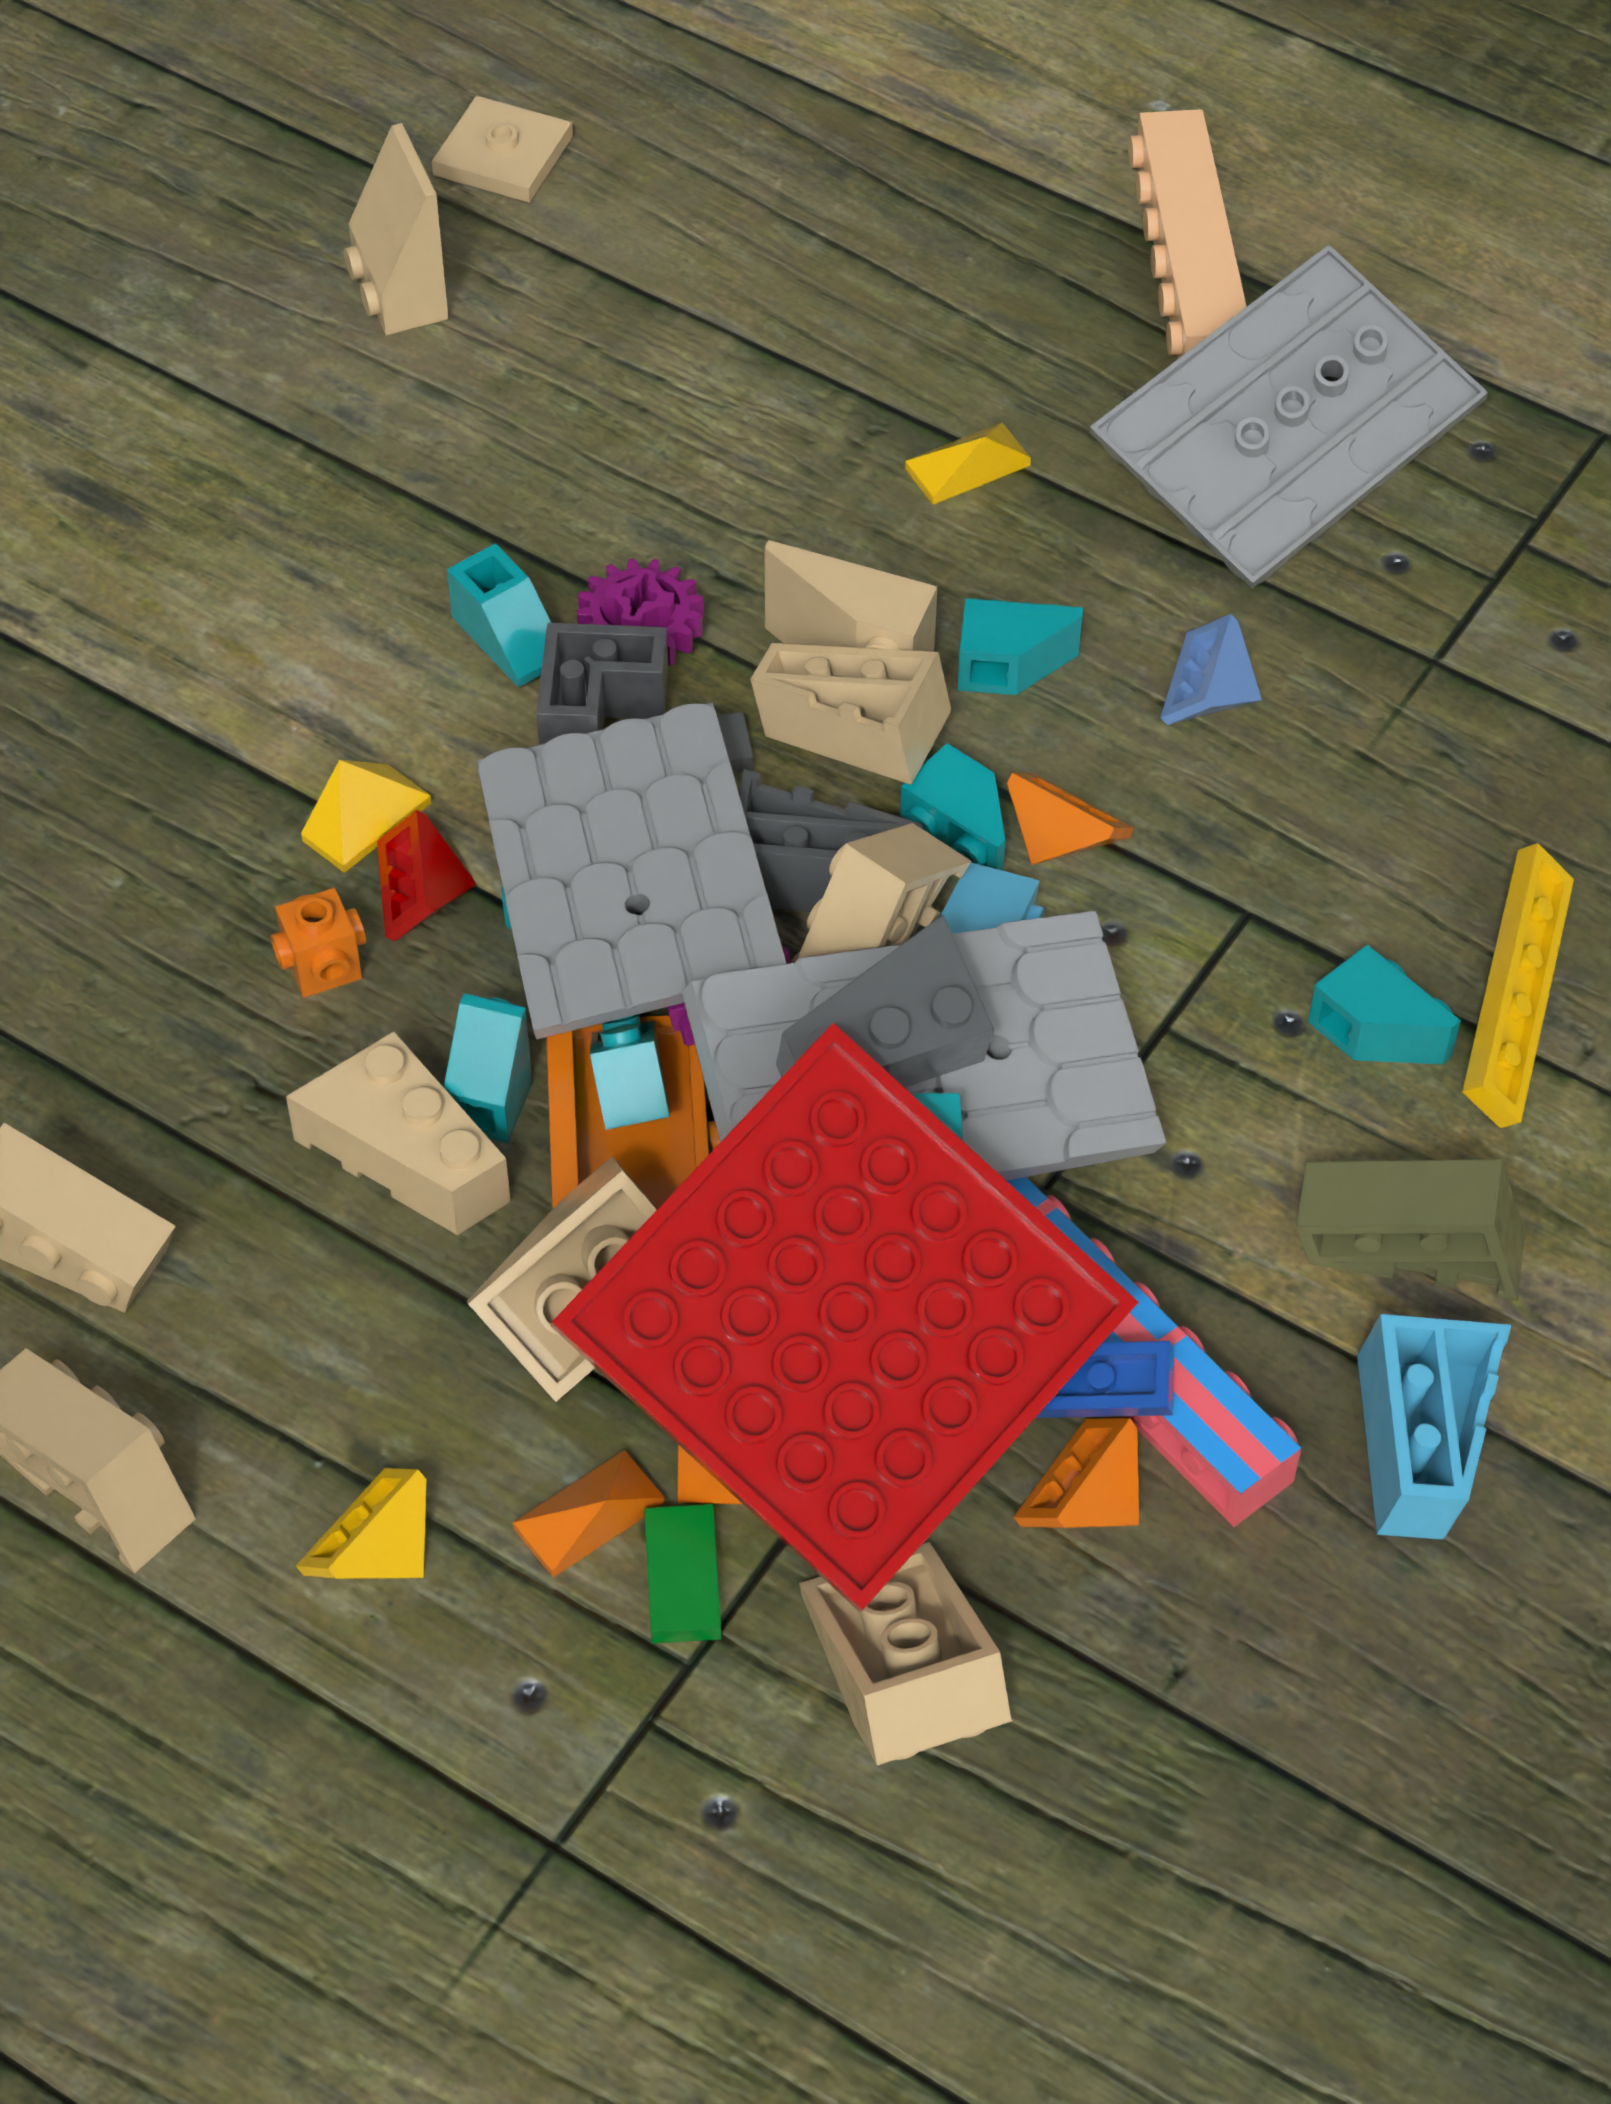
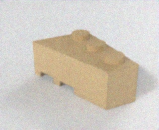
[750,643,951,785]
[791,823,972,962]
[286,1032,511,1235]
[0,1122,176,1313]
[0,1348,196,1573]

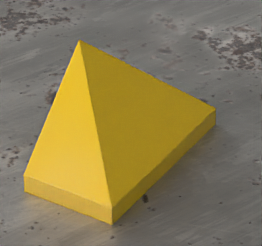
[905,422,1031,505]
[301,760,432,873]
[296,1468,426,1579]

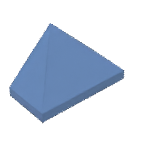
[1160,614,1262,725]

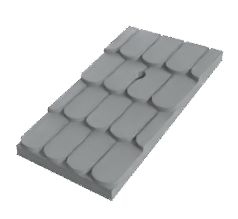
[1090,244,1488,589]
[477,702,787,1039]
[682,911,1167,1181]

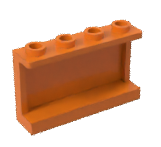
[547,1015,720,1209]

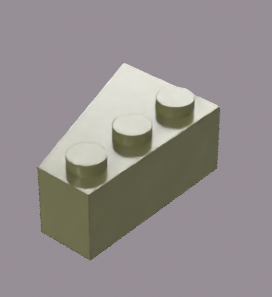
[1296,1157,1525,1301]

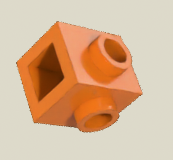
[270,887,366,998]

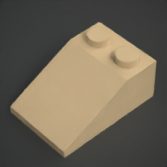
[343,123,448,335]
[764,540,937,652]
[467,1156,658,1402]
[799,1542,1012,1766]

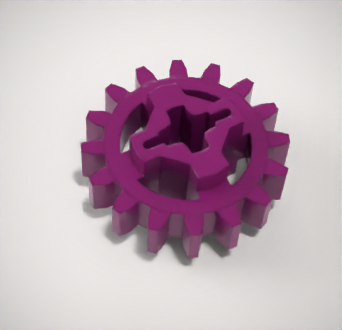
[576,558,704,666]

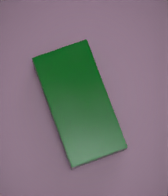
[644,1504,721,1644]

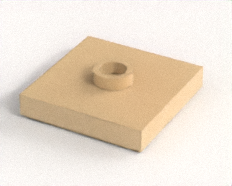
[432,95,573,203]

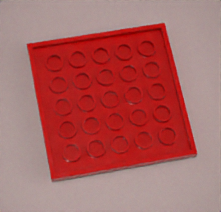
[550,1023,1139,1612]

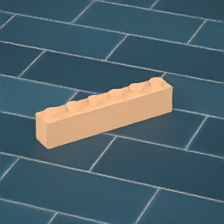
[1128,109,1247,359]

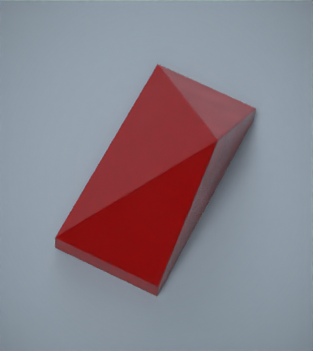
[377,810,477,942]

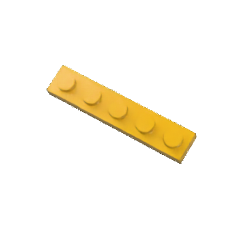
[1462,843,1574,1128]

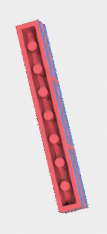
[1007,1177,1301,1527]

